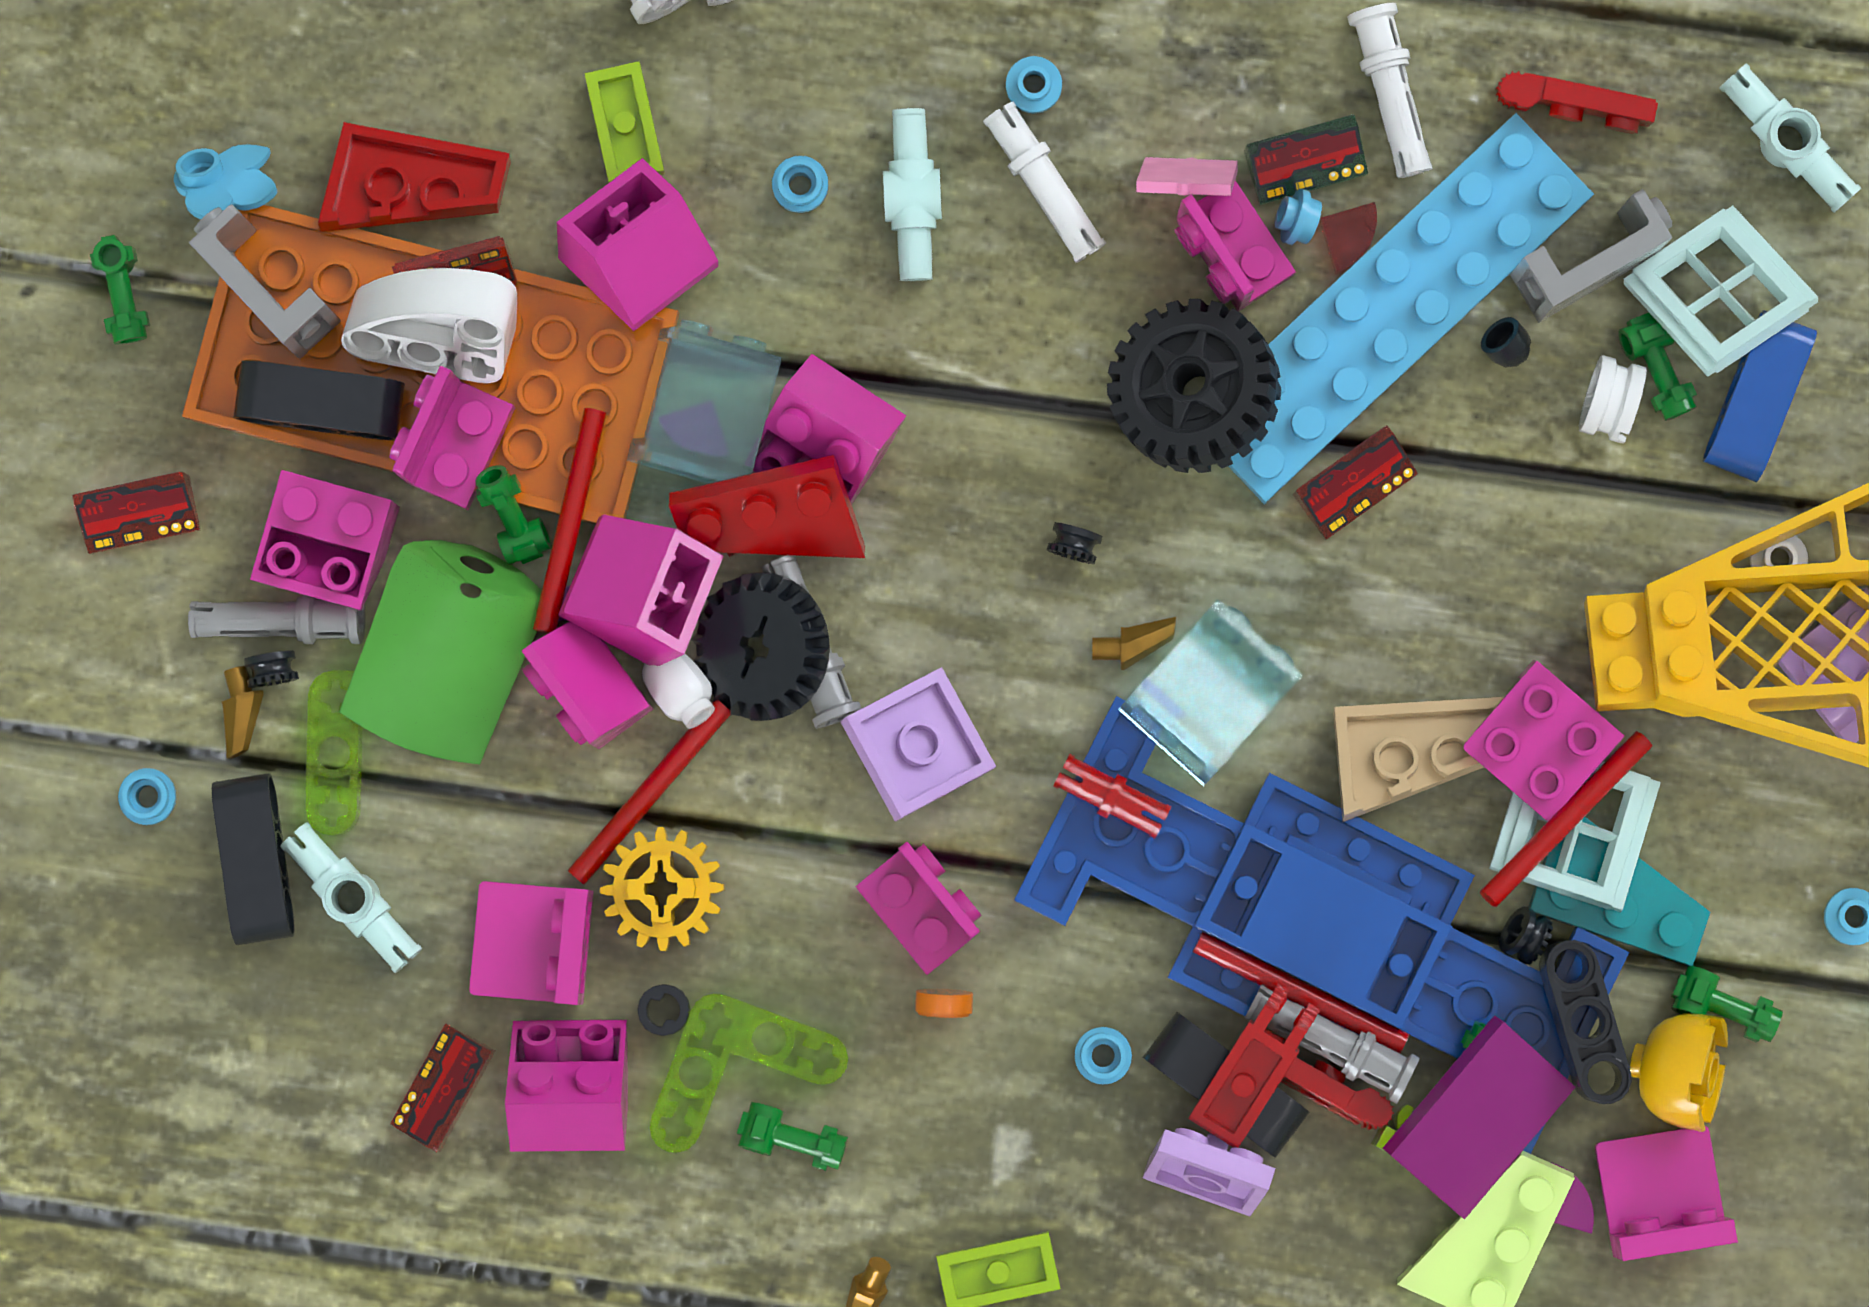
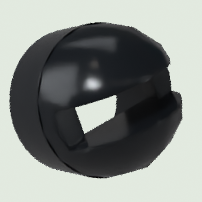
[1481,317,1531,368]

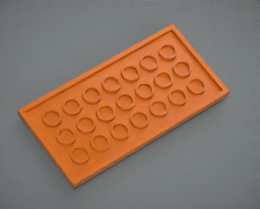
[182,205,679,525]

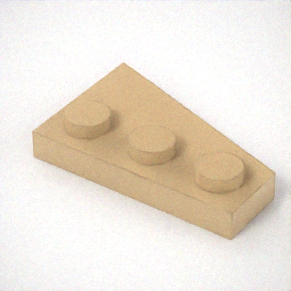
[1333,697,1504,822]

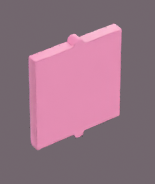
[1136,157,1238,196]

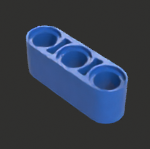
[1703,310,1817,483]

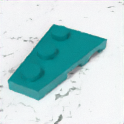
[1528,817,1711,966]

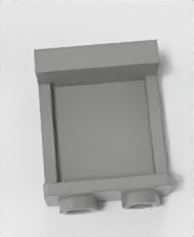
[1510,189,1673,323]
[189,204,341,359]

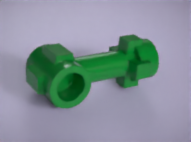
[90,235,150,345]
[1618,312,1697,421]
[475,465,552,565]
[1671,966,1783,1043]
[737,1102,848,1171]

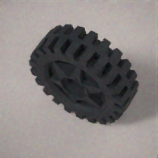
[1107,299,1281,473]

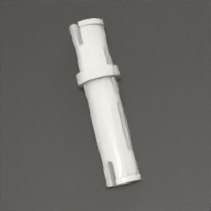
[983,101,1106,263]

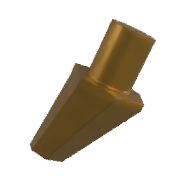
[1092,617,1176,670]
[221,666,264,759]
[846,1257,891,1307]

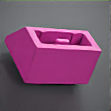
[556,158,718,331]
[743,354,907,505]
[250,470,400,611]
[558,515,723,666]
[522,621,653,749]
[505,1020,628,1152]

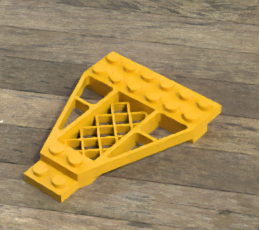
[1584,483,1869,768]

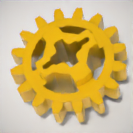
[600,827,725,951]

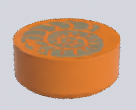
[915,989,973,1018]

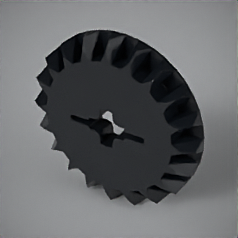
[691,572,830,721]

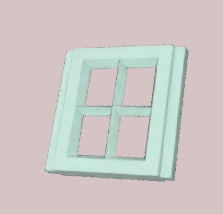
[1624,205,1818,377]
[1489,762,1661,912]

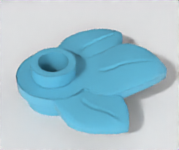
[174,144,277,219]

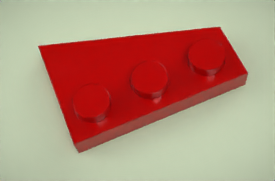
[318,122,511,232]
[668,455,865,558]

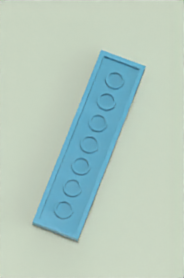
[1228,113,1594,504]

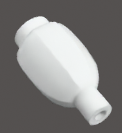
[642,654,715,729]

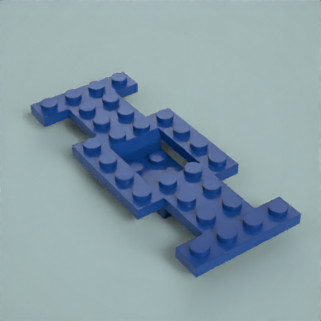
[1014,696,1629,1154]

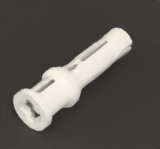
[1347,3,1433,178]

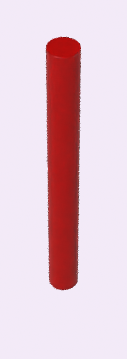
[533,408,607,634]
[567,700,730,885]
[1480,731,1652,907]
[1192,931,1409,1053]

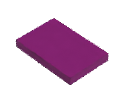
[1382,1015,1576,1220]

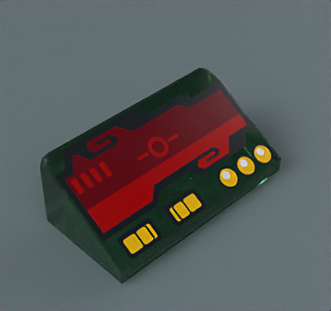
[1244,114,1368,205]

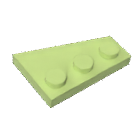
[1397,1151,1575,1307]

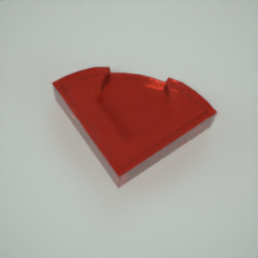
[1319,202,1377,274]

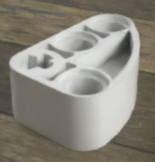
[341,268,518,383]

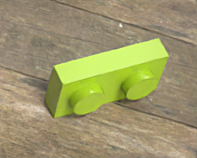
[584,61,665,182]
[936,1231,1061,1307]

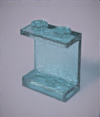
[626,320,782,484]
[1118,599,1303,786]

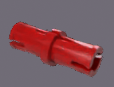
[1053,754,1172,839]

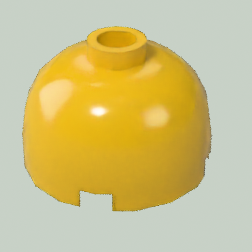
[1630,1013,1728,1132]

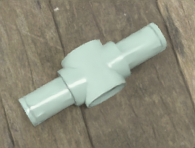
[1719,63,1861,213]
[883,108,942,281]
[280,822,422,973]

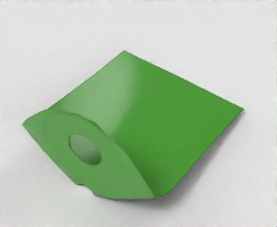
[339,540,542,765]

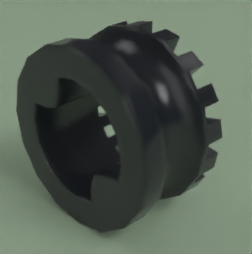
[1047,522,1103,565]
[244,650,299,688]
[1499,906,1553,965]
[637,984,691,1036]

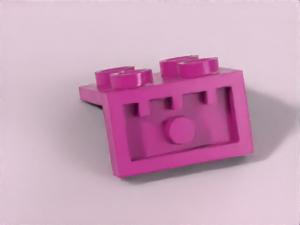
[1174,180,1296,312]
[389,366,515,510]
[1463,660,1625,820]
[855,842,982,975]
[469,881,594,1005]
[1595,1126,1738,1261]

